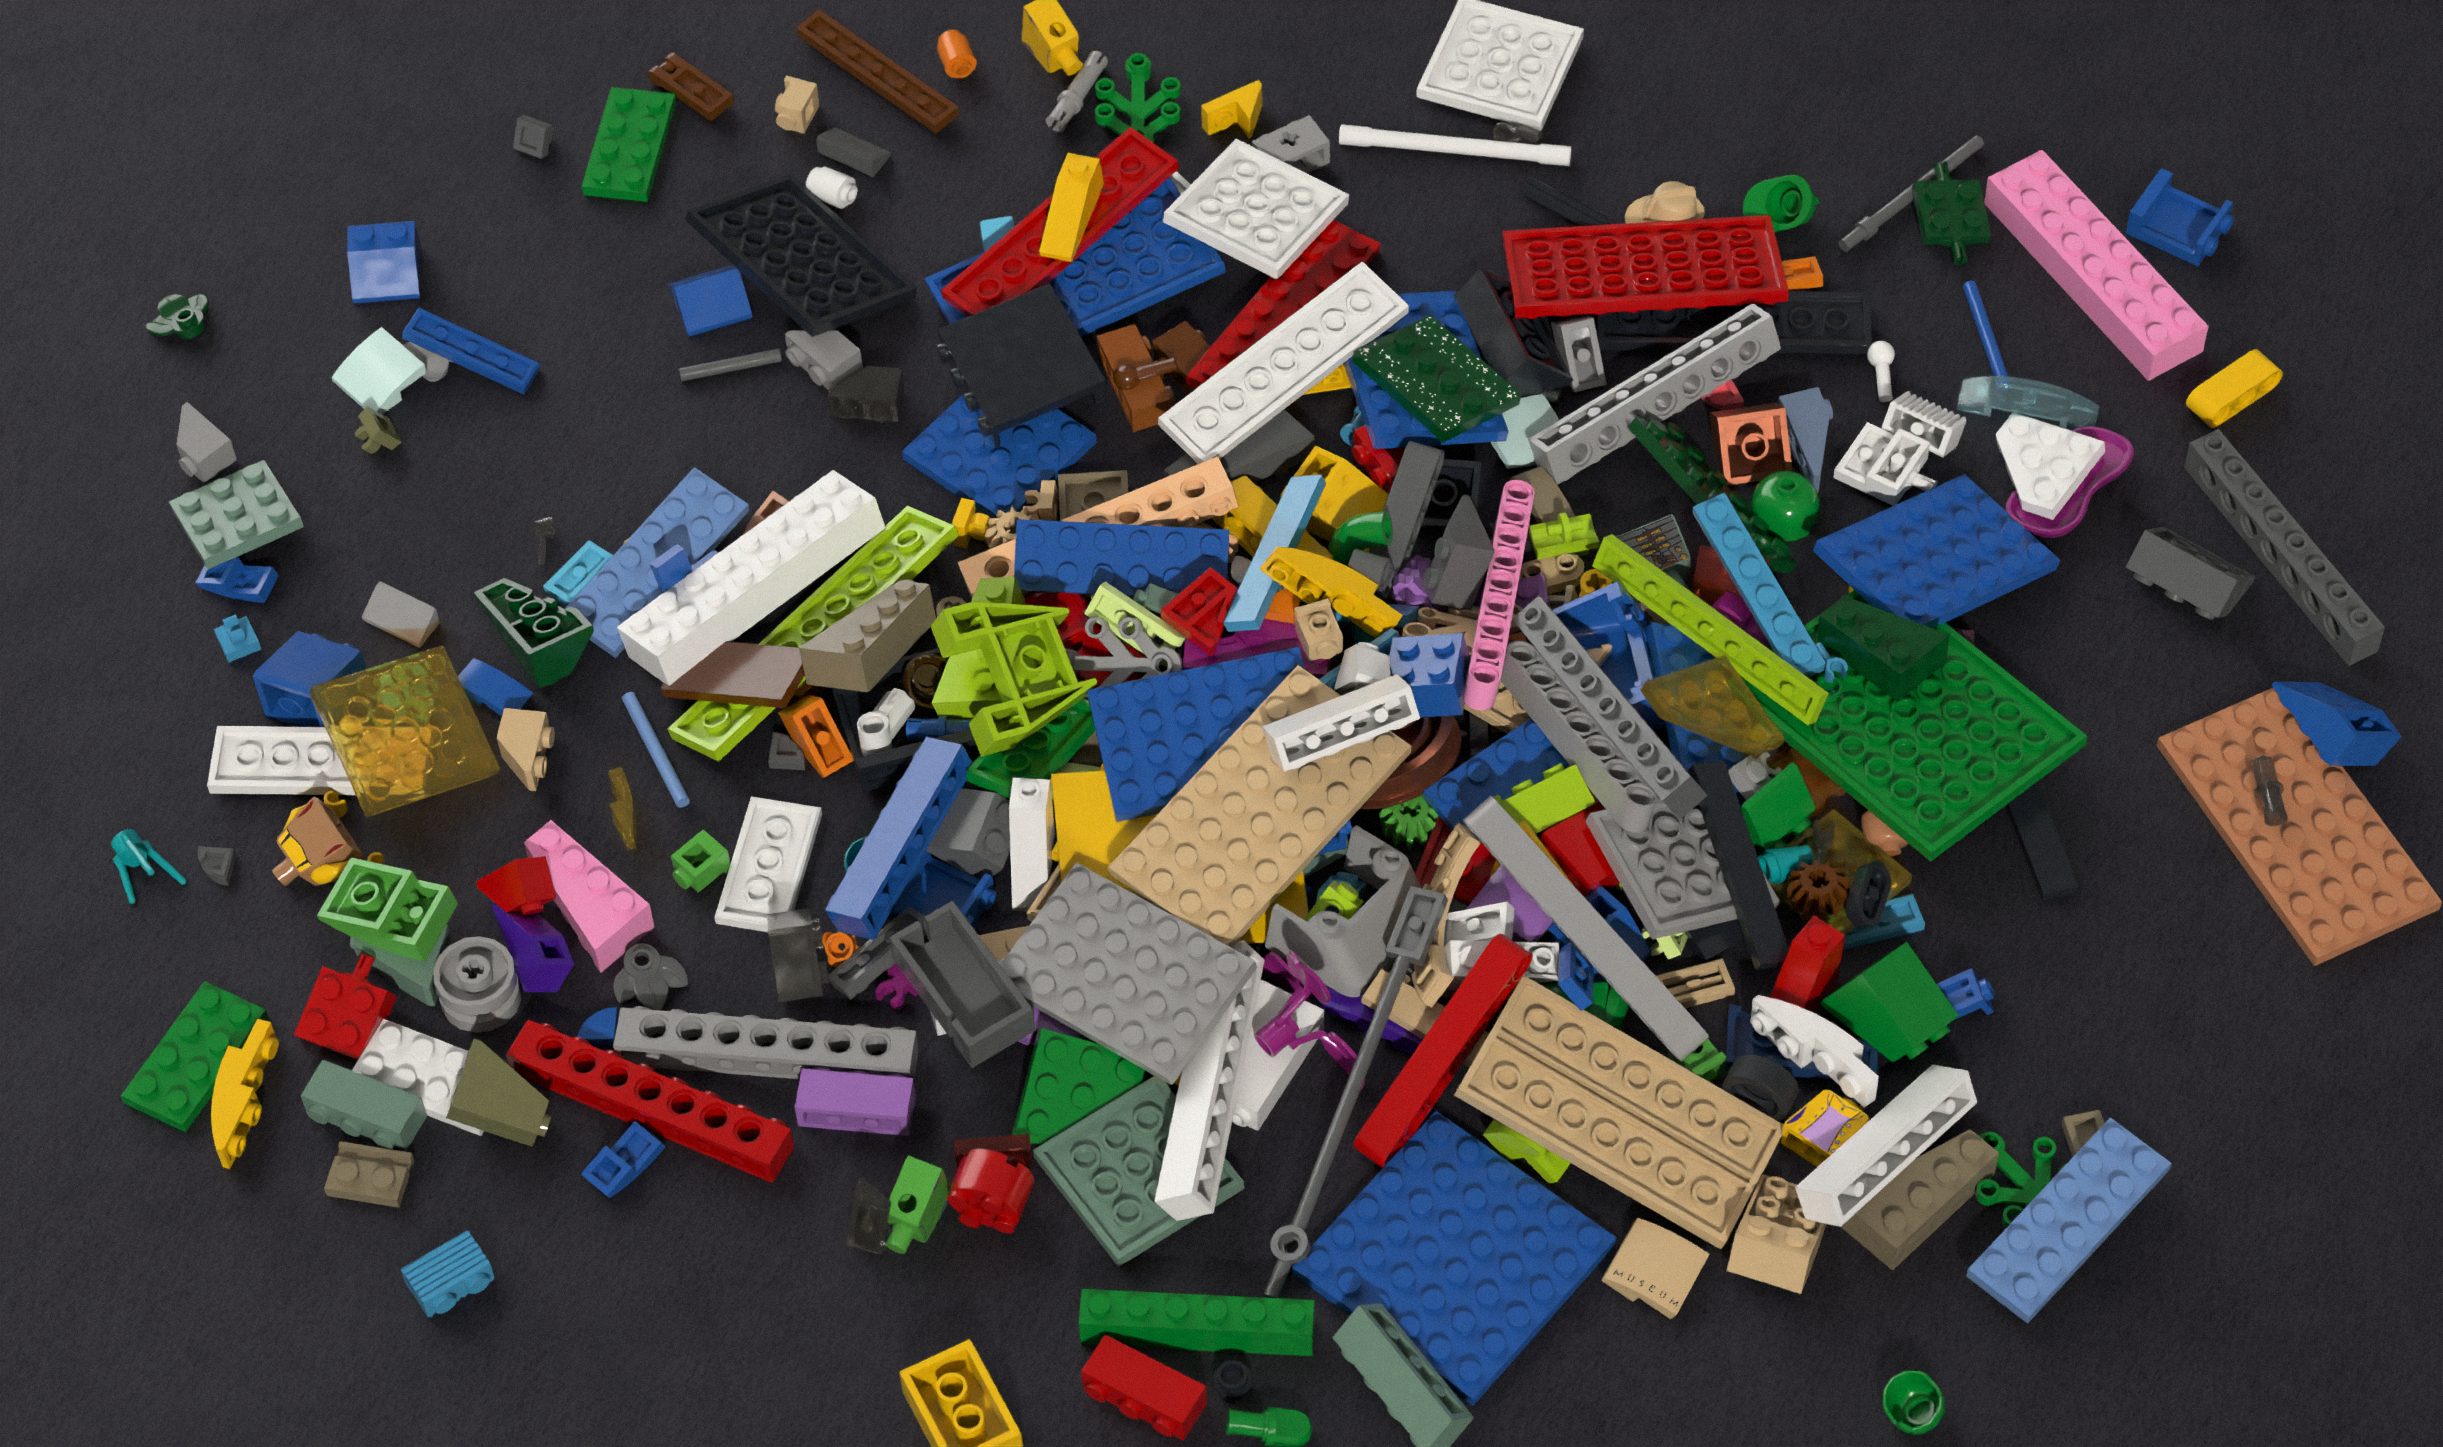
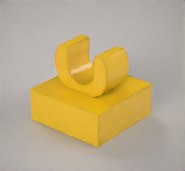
[952,498,989,548]

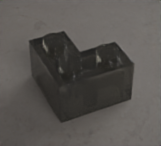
[767,908,829,1002]

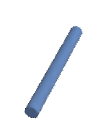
[622,692,690,808]

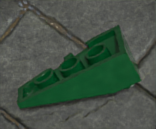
[473,578,594,689]

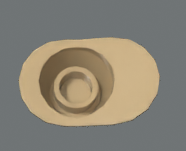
[1625,181,1705,224]

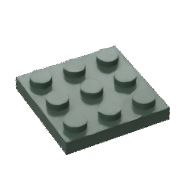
[169,460,304,570]

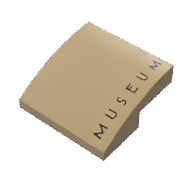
[1601,1218,1709,1319]

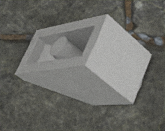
[1551,314,1607,392]
[177,402,237,484]

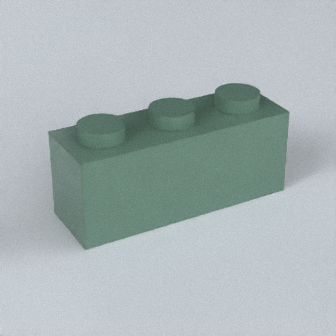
[301,1060,427,1152]

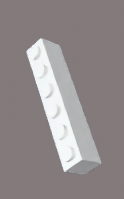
[1795,1064,1977,1227]

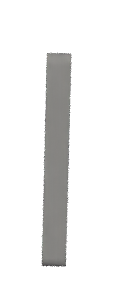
[1463,796,1709,1062]

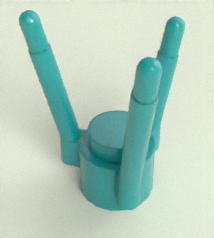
[111,829,187,904]

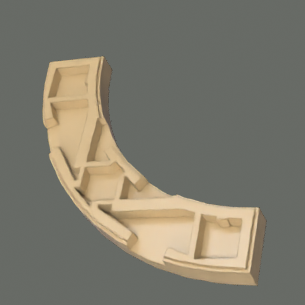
[1411,823,1481,1008]

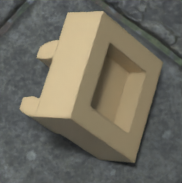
[1023,480,1059,521]

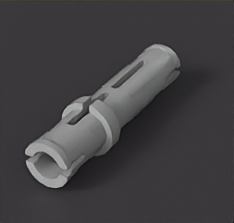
[1046,51,1108,132]

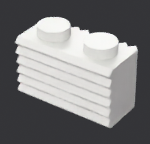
[1882,391,1967,458]

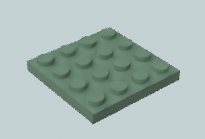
[1033,1076,1244,1267]

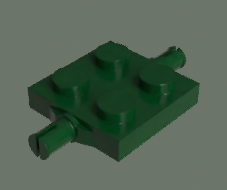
[1912,161,1991,265]

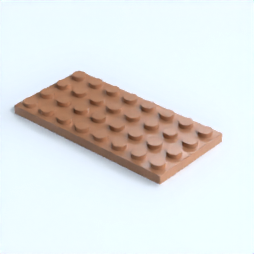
[2156,688,2442,966]

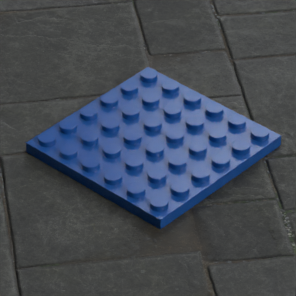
[1292,1111,1616,1406]

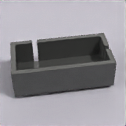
[889,901,1035,1068]

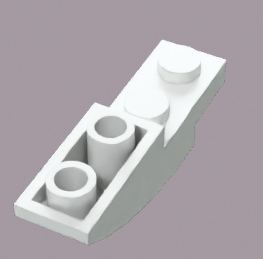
[1750,995,1879,1107]

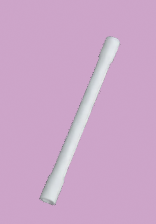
[1339,124,1571,166]

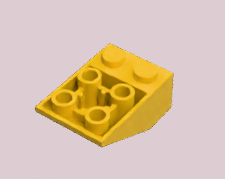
[1280,446,1389,552]

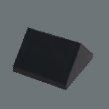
[1421,459,1482,528]

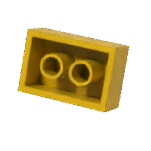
[899,1339,1023,1447]

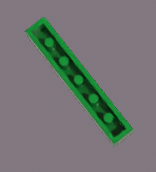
[1079,1289,1315,1356]

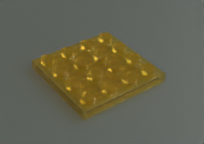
[309,645,500,818]

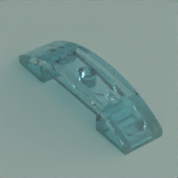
[1956,376,2099,431]

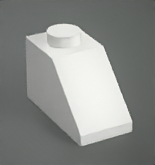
[1334,642,1391,694]

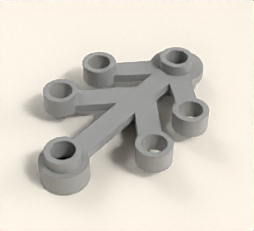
[1065,617,1183,700]

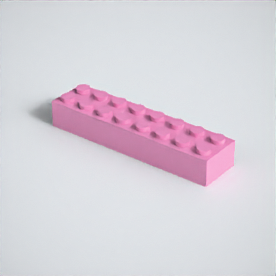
[1984,150,2208,381]

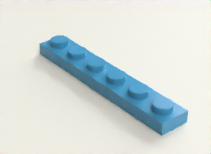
[1693,493,1826,678]

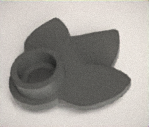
[613,943,688,1011]

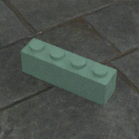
[1332,1303,1474,1447]

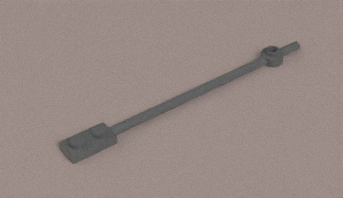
[1263,886,1448,1298]

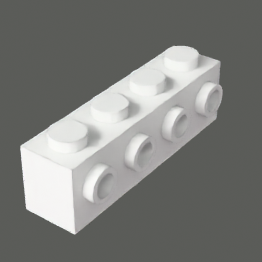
[1262,674,1420,772]

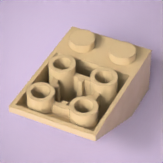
[1727,1174,1826,1294]

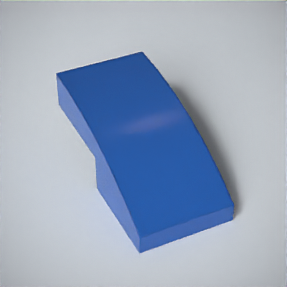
[195,557,279,603]
[451,658,533,717]
[581,1121,666,1198]

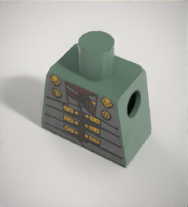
[1617,514,1691,589]

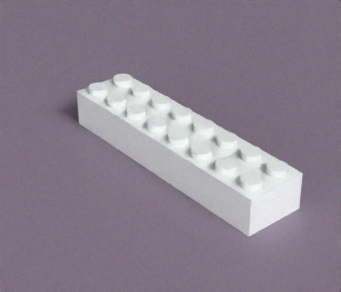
[617,470,886,686]

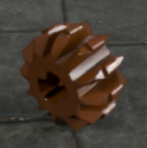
[1787,857,1850,921]

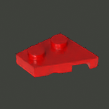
[1161,567,1236,657]

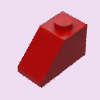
[476,856,556,915]

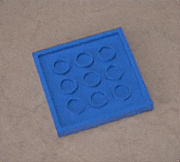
[902,395,1097,518]

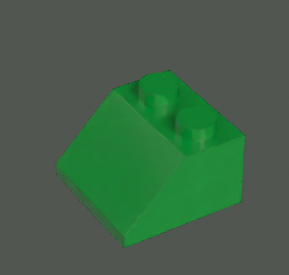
[1741,762,1816,857]

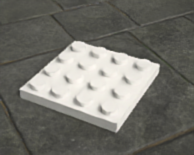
[1417,0,1584,131]
[1163,139,1349,279]

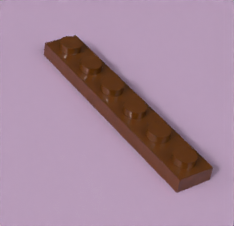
[796,9,959,134]

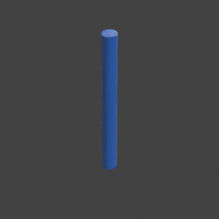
[1963,280,2013,394]

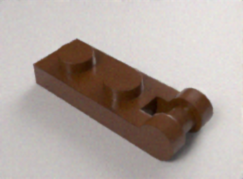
[647,52,734,121]

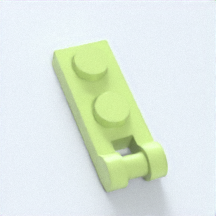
[1084,582,1186,667]

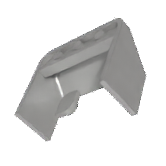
[1265,825,1422,997]

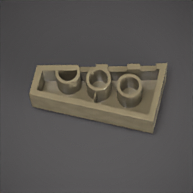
[799,579,936,692]
[1841,1129,1999,1271]

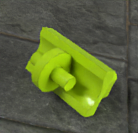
[1529,512,1599,560]

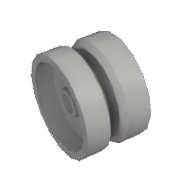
[433,936,521,1033]

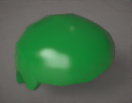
[1882,1370,1945,1435]

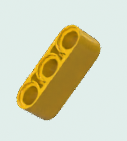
[2186,349,2283,428]

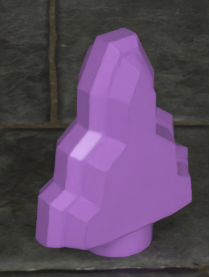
[1391,555,1448,628]

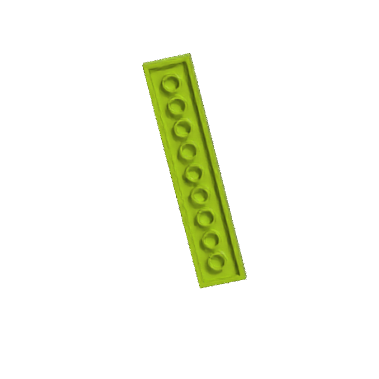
[667,506,959,762]

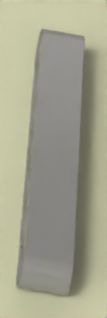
[1501,641,1657,833]

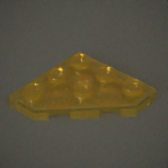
[1640,655,1785,757]

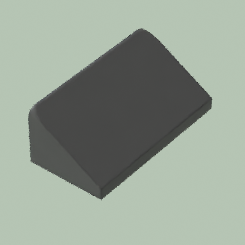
[816,127,891,177]

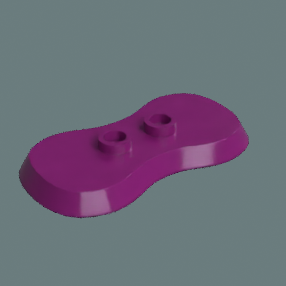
[2006,426,2134,538]

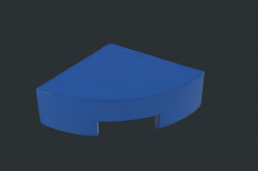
[578,1007,619,1046]

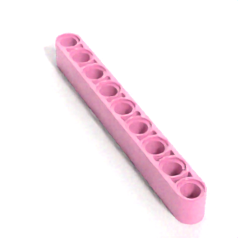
[1463,480,1535,711]

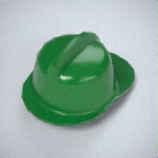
[1743,175,1820,232]

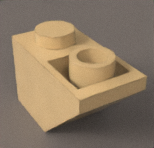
[497,708,555,791]

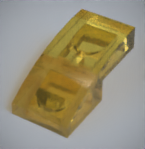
[608,766,637,850]

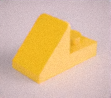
[1201,80,1262,139]

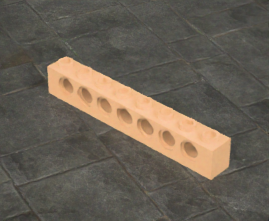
[958,456,1238,598]

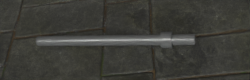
[1838,135,1984,252]

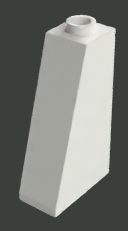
[1009,777,1056,912]
[1232,980,1324,1131]

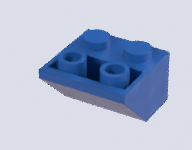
[1547,886,1651,990]

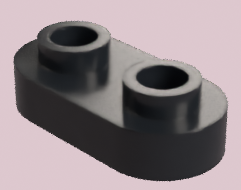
[1845,861,1891,929]

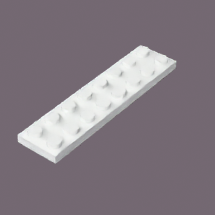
[1158,262,1409,464]

